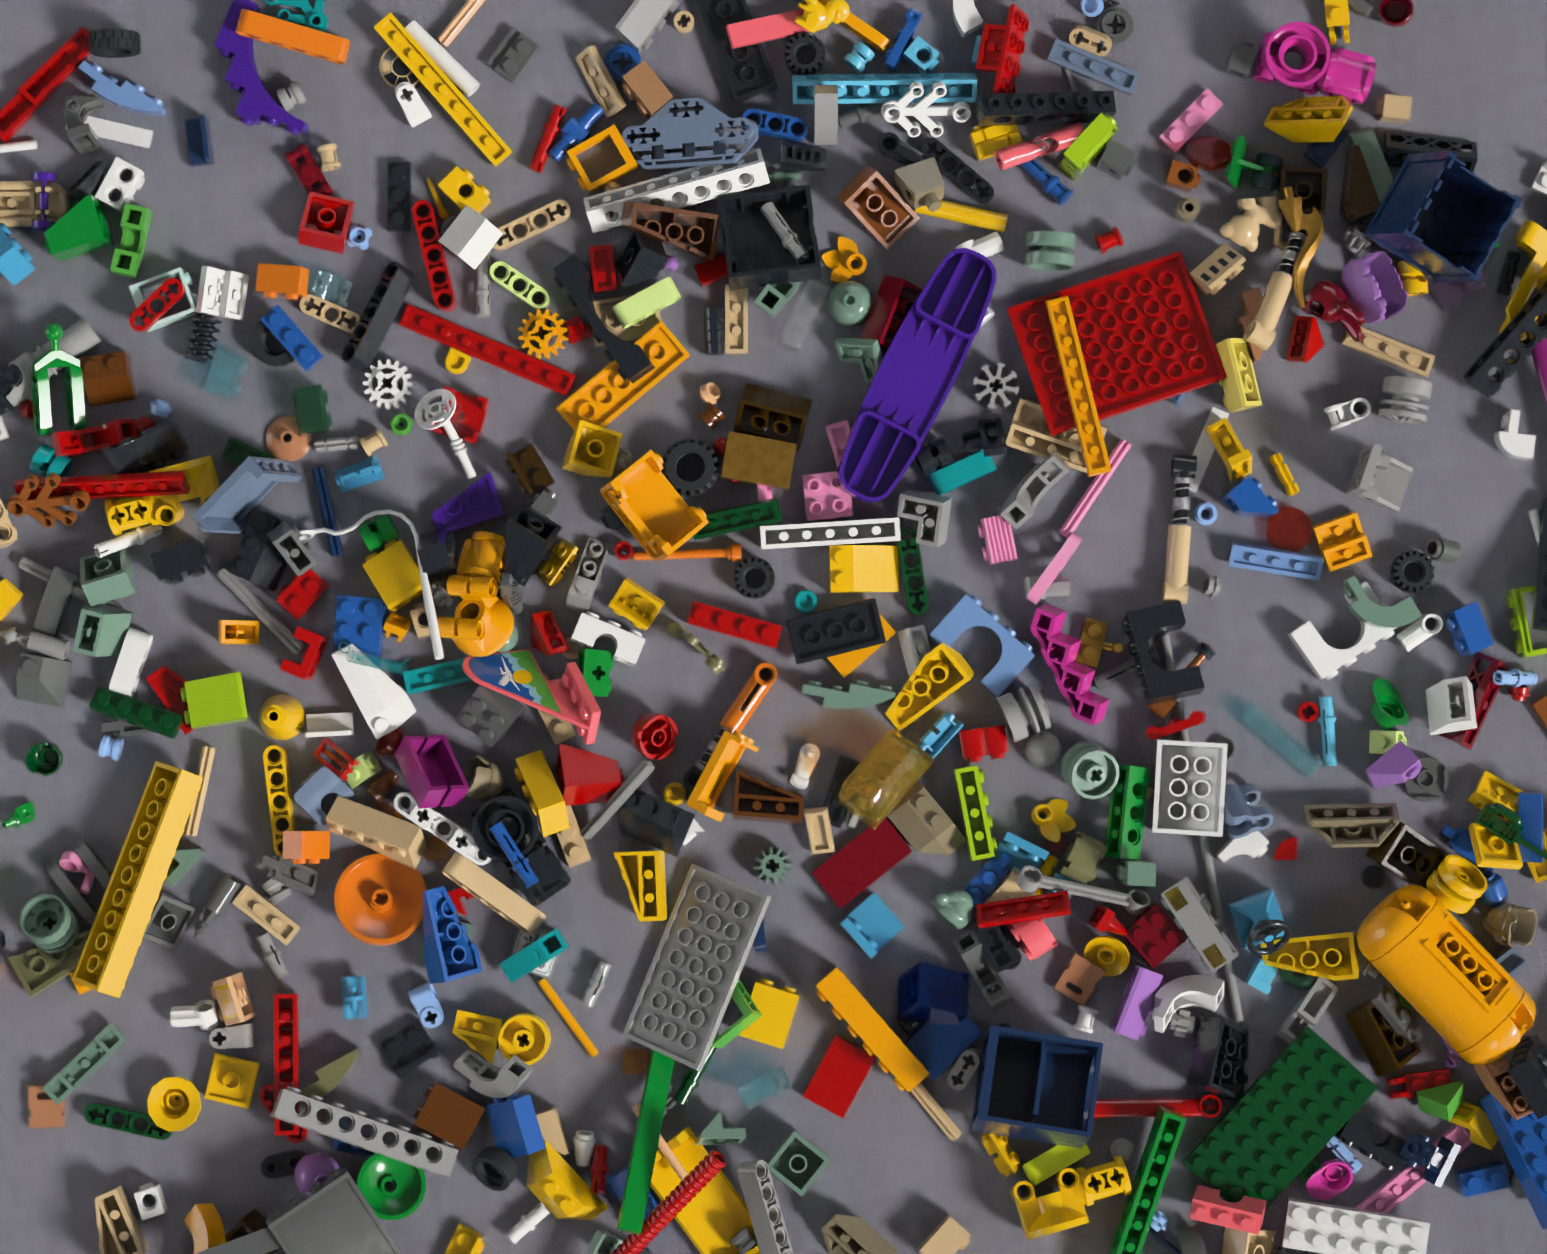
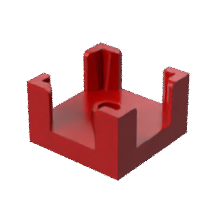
[431,386,490,445]
[279,626,329,681]

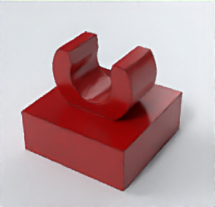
[563,316,593,345]

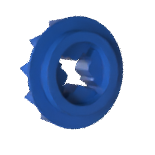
[605,44,641,82]

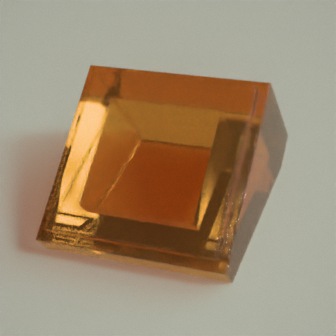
[424,836,450,861]
[623,1049,647,1074]

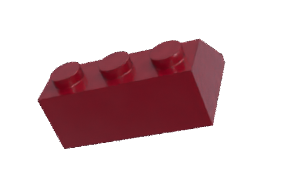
[860,275,922,351]

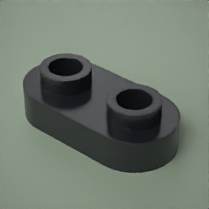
[261,1149,306,1179]

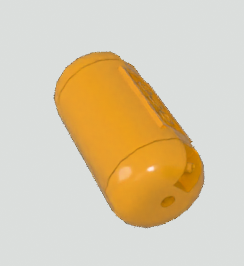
[1356,884,1536,1066]

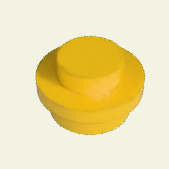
[663,782,686,805]

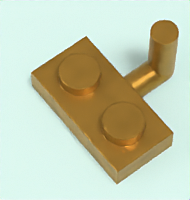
[1075,617,1123,668]

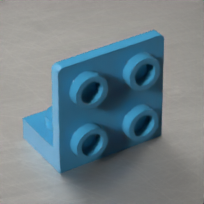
[994,831,1049,880]
[840,893,904,958]

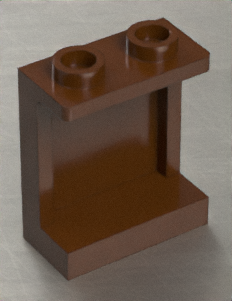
[413,1081,486,1150]

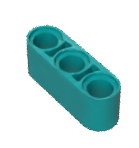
[927,450,997,495]

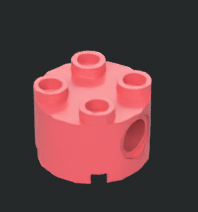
[1006,919,1058,961]

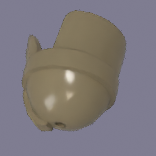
[461,755,504,802]
[1482,903,1537,949]

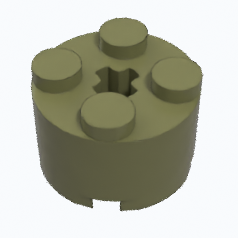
[1059,831,1107,884]

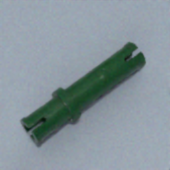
[673,1047,717,1106]

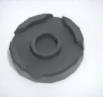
[1402,756,1449,802]

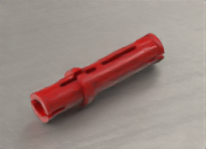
[528,104,567,174]

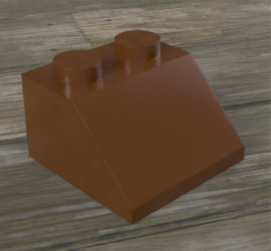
[79,351,137,407]

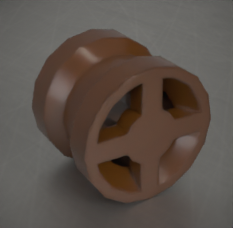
[696,402,726,431]

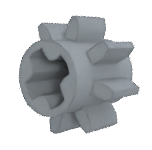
[1343,224,1372,253]
[430,578,457,607]
[1168,1008,1195,1038]

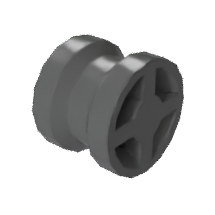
[729,1226,757,1254]

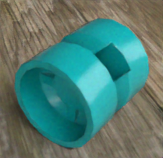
[29,443,73,477]

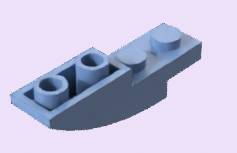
[78,60,167,116]

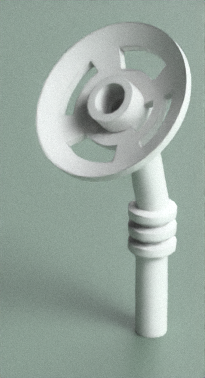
[415,389,476,479]

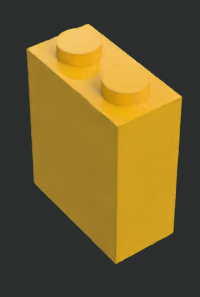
[739,978,800,1049]

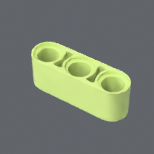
[490,261,550,311]
[612,277,681,329]

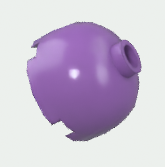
[294,1152,340,1194]

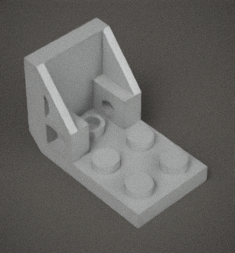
[1346,444,1413,512]

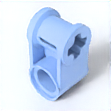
[408,982,445,1028]

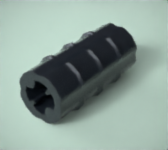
[703,307,725,355]

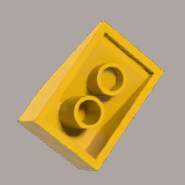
[829,545,899,593]

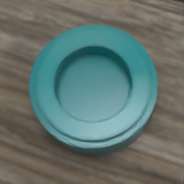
[794,590,817,613]

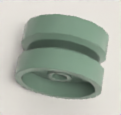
[1024,231,1076,271]
[1061,741,1120,799]

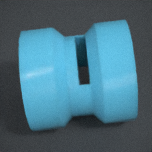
[843,41,875,74]

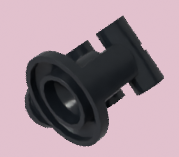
[471,787,572,907]

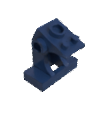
[1400,1132,1462,1188]

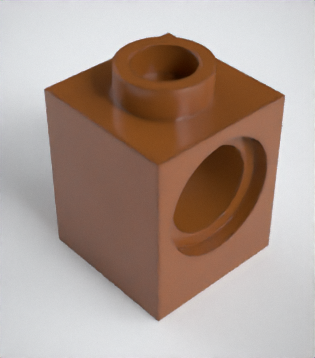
[1164,160,1201,193]

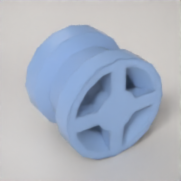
[98,734,124,761]

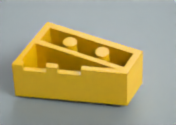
[513,750,570,837]
[613,850,667,922]

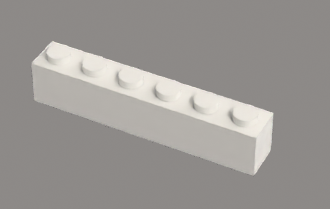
[760,517,901,549]

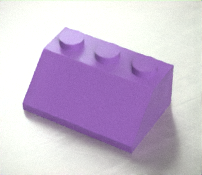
[1110,964,1165,1040]

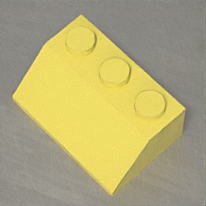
[1215,338,1262,412]

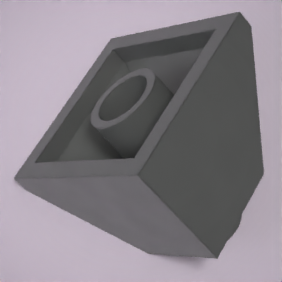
[16,653,72,708]
[143,890,197,950]

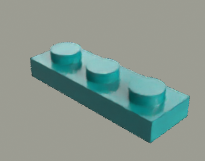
[403,658,472,695]

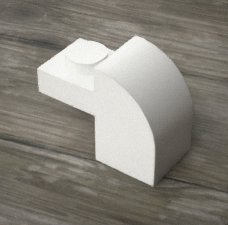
[1494,409,1536,461]

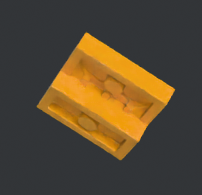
[1312,511,1372,572]

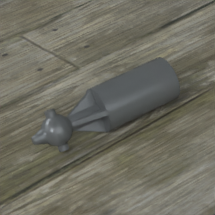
[194,873,241,939]

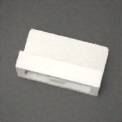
[305,712,355,738]

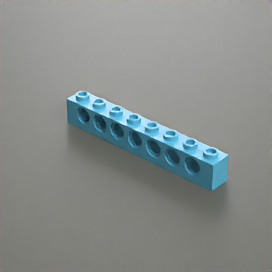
[792,73,977,104]

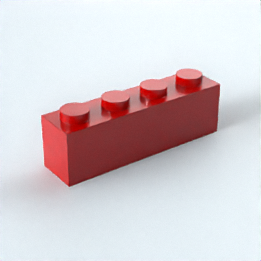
[687,601,782,649]

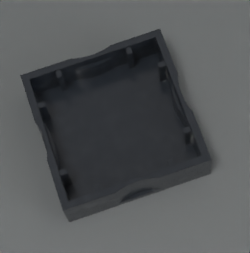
[718,184,821,290]

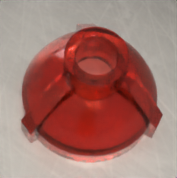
[375,727,405,757]

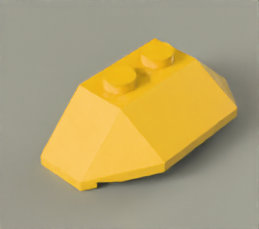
[1264,96,1353,143]
[526,1140,608,1220]

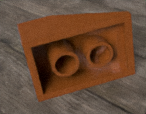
[836,166,920,250]

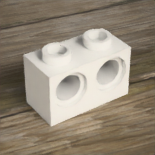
[95,157,145,213]

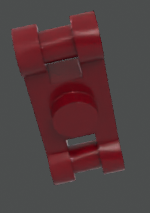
[284,142,334,196]

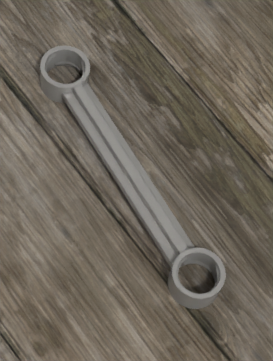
[1016,865,1150,915]

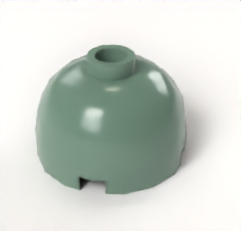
[827,281,872,327]

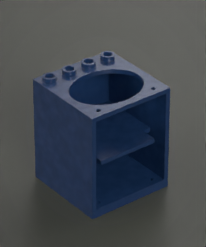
[971,1025,1103,1148]

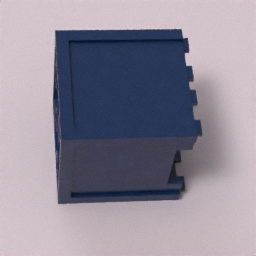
[1363,151,1523,282]

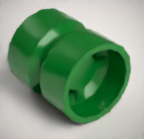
[358,514,400,552]

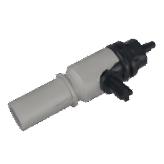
[0,317,101,415]

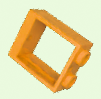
[566,124,638,195]

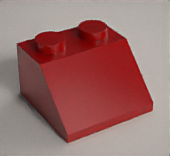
[298,191,355,254]

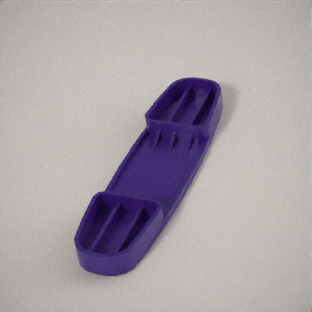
[837,248,997,503]

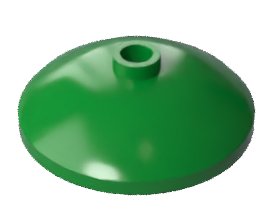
[356,1153,426,1220]

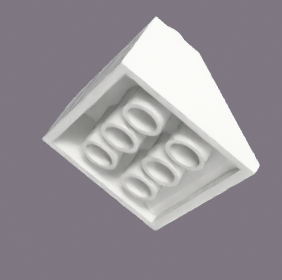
[1152,740,1228,837]

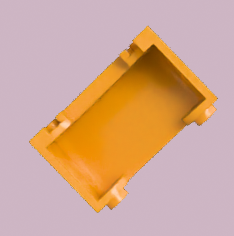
[600,450,709,561]

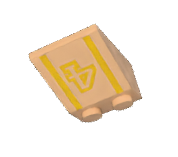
[210,972,256,1026]

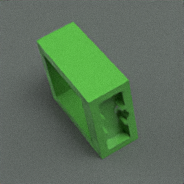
[711,979,762,1049]

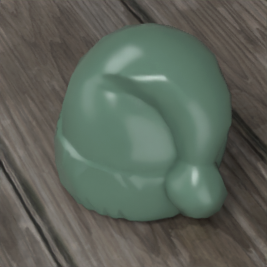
[930,889,974,930]

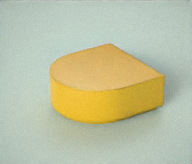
[445,347,472,375]

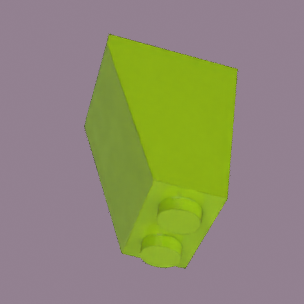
[180,672,248,729]

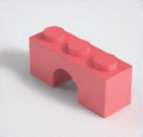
[1189,1185,1266,1235]

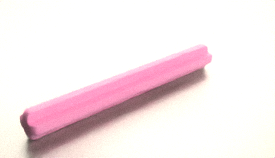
[1059,439,1131,538]

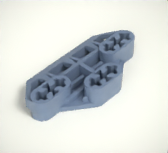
[622,98,759,170]

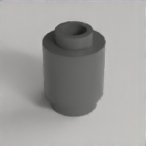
[1426,537,1461,564]

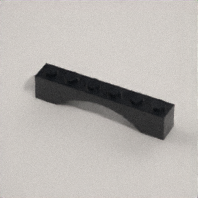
[553,253,655,383]

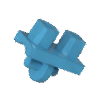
[341,976,368,1019]

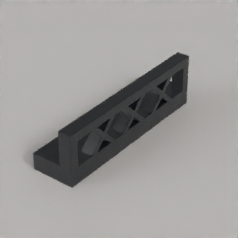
[1383,130,1478,173]

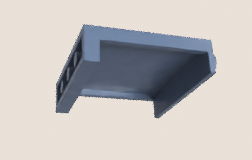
[193,456,303,534]

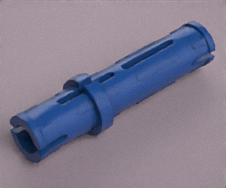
[489,821,539,888]

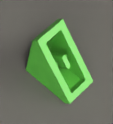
[1416,1080,1465,1121]

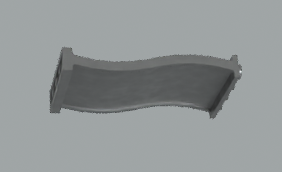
[265,1167,402,1254]

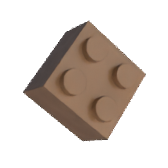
[622,60,673,119]

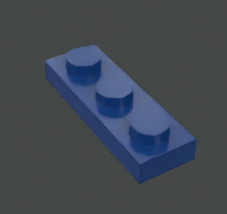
[260,304,324,372]

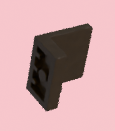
[504,443,556,497]

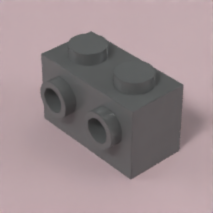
[267,520,317,577]

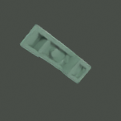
[42,1023,127,1105]

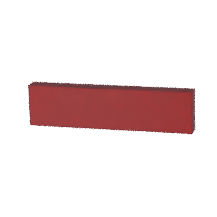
[976,890,1071,929]

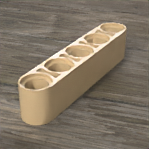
[442,852,546,937]

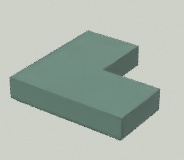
[835,338,883,383]

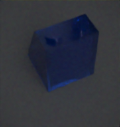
[896,961,971,1025]

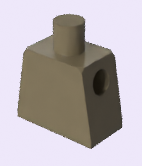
[893,157,944,212]

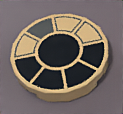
[379,48,420,90]

